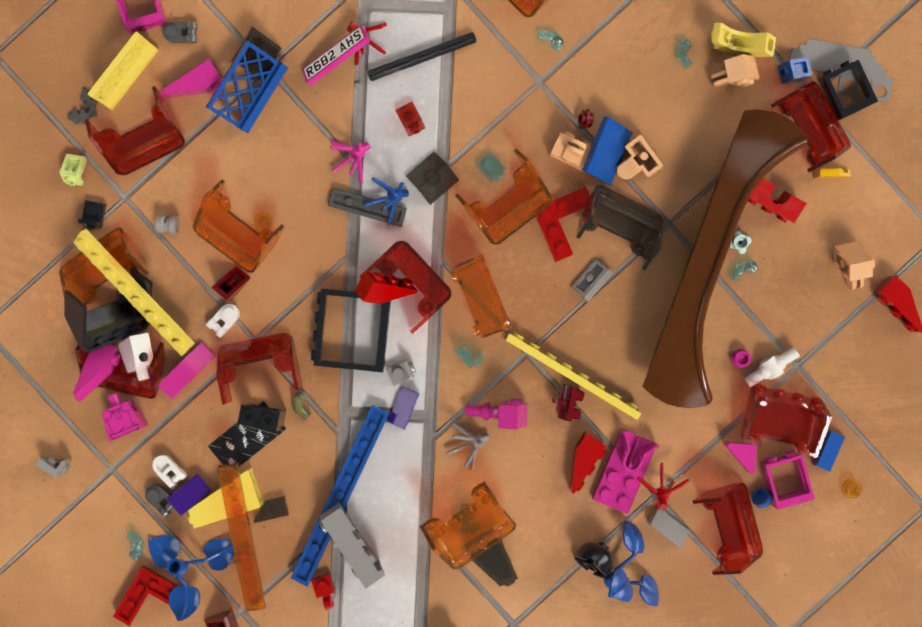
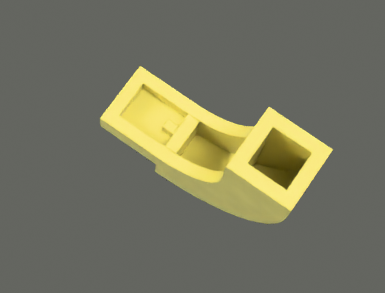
[711,23,776,57]

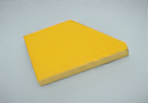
[814,168,850,178]

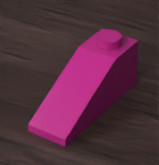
[160,59,223,98]
[73,345,120,402]

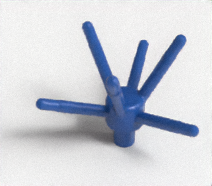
[364,178,409,225]

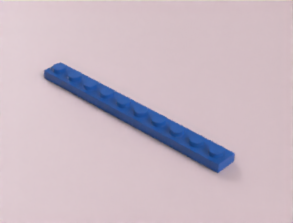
[290,405,390,587]

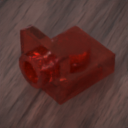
[395,102,425,136]

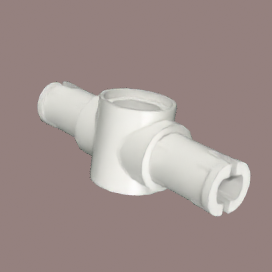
[744,347,800,388]

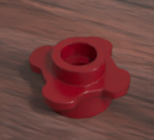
[578,109,594,129]

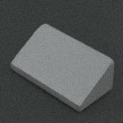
[571,259,613,302]
[648,508,689,548]

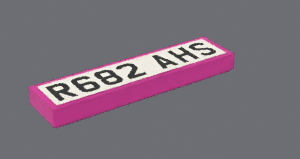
[302,25,370,86]

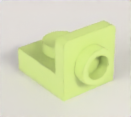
[59,153,87,186]

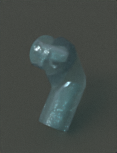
[676,39,693,69]

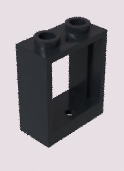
[818,59,878,121]
[237,403,287,431]

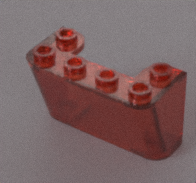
[740,384,832,458]

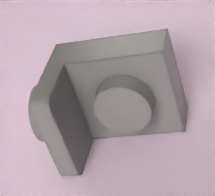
[386,359,416,386]
[36,456,71,478]

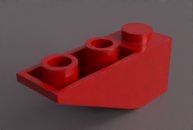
[354,271,418,304]
[874,276,922,333]
[570,431,607,494]

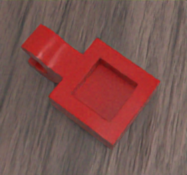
[311,573,336,610]

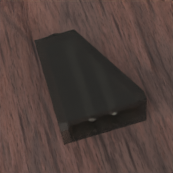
[464,533,518,586]

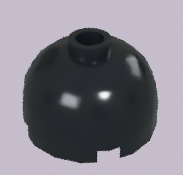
[574,542,613,579]

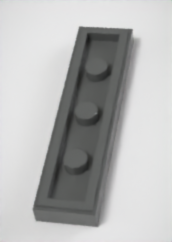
[328,187,407,227]

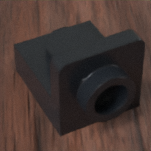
[78,200,106,229]

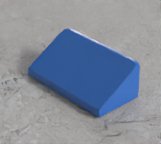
[812,430,845,472]

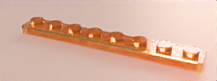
[217,463,266,612]

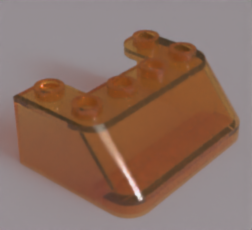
[419,481,516,570]

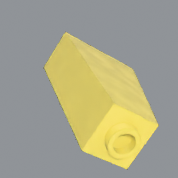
[187,468,264,529]

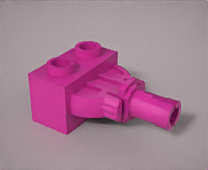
[465,399,528,429]

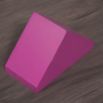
[723,441,757,475]

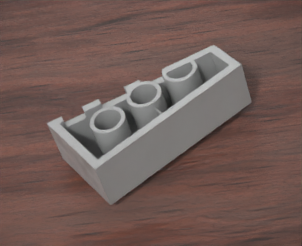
[319,503,385,589]

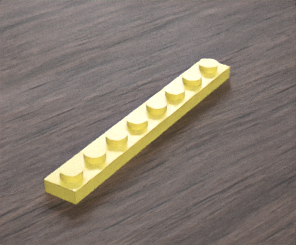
[73,229,195,356]
[505,332,641,420]

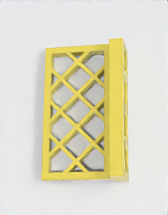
[88,32,159,110]

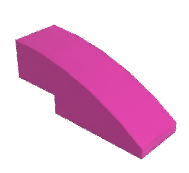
[158,342,216,399]

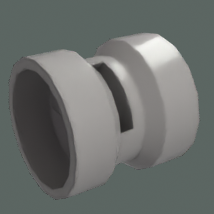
[155,214,180,235]

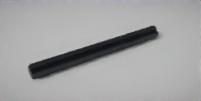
[367,32,476,81]

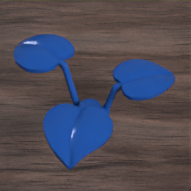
[604,521,659,607]
[148,535,236,621]

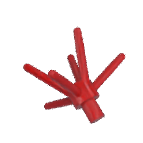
[347,21,387,65]
[637,463,690,509]

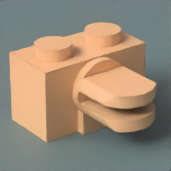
[711,54,760,87]
[549,131,592,172]
[617,134,665,179]
[834,241,875,290]

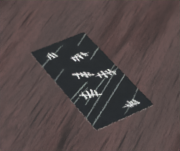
[208,401,286,474]

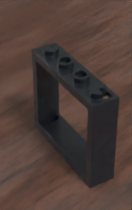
[311,289,391,372]

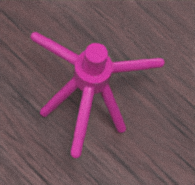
[330,140,371,183]

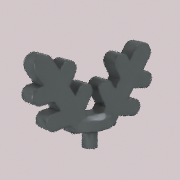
[68,90,98,125]

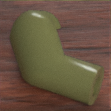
[292,392,311,421]

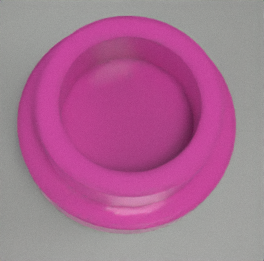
[731,349,751,368]

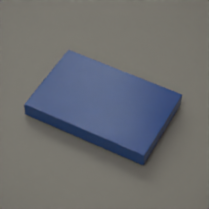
[582,116,632,185]

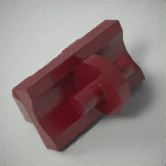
[552,384,585,422]

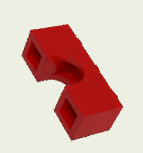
[748,178,807,223]

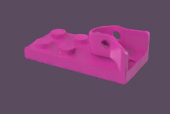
[592,429,659,514]

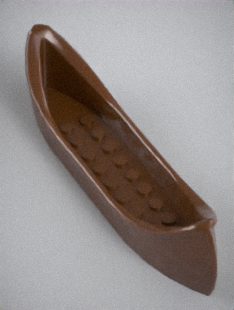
[642,109,808,408]

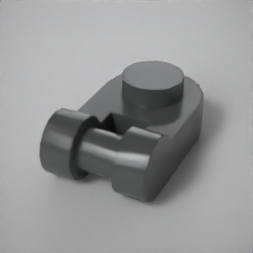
[162,22,197,44]
[145,484,174,518]

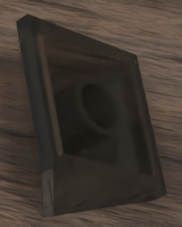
[232,27,282,80]
[406,151,459,205]

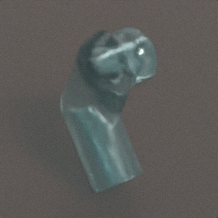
[538,30,564,51]
[730,260,758,281]
[126,530,145,560]

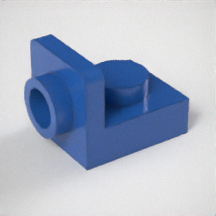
[778,57,812,84]

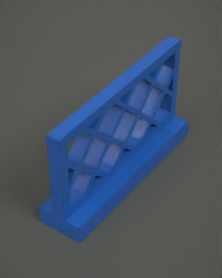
[206,40,288,133]

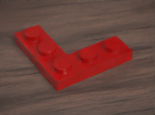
[533,187,593,262]
[113,565,179,626]

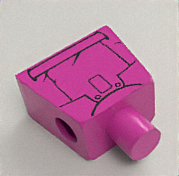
[102,393,148,442]

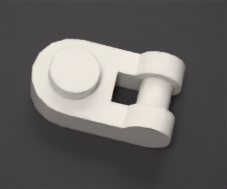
[206,304,240,338]
[152,455,187,489]

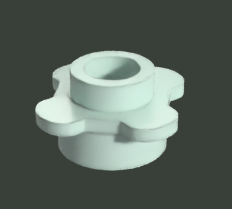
[730,231,751,254]

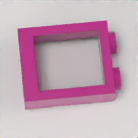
[116,0,167,35]
[760,451,815,510]

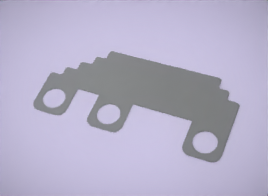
[788,39,893,102]

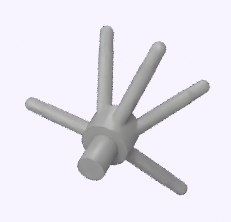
[446,422,490,470]

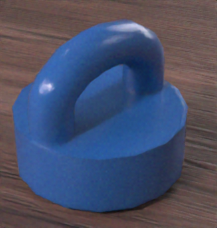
[751,488,772,508]

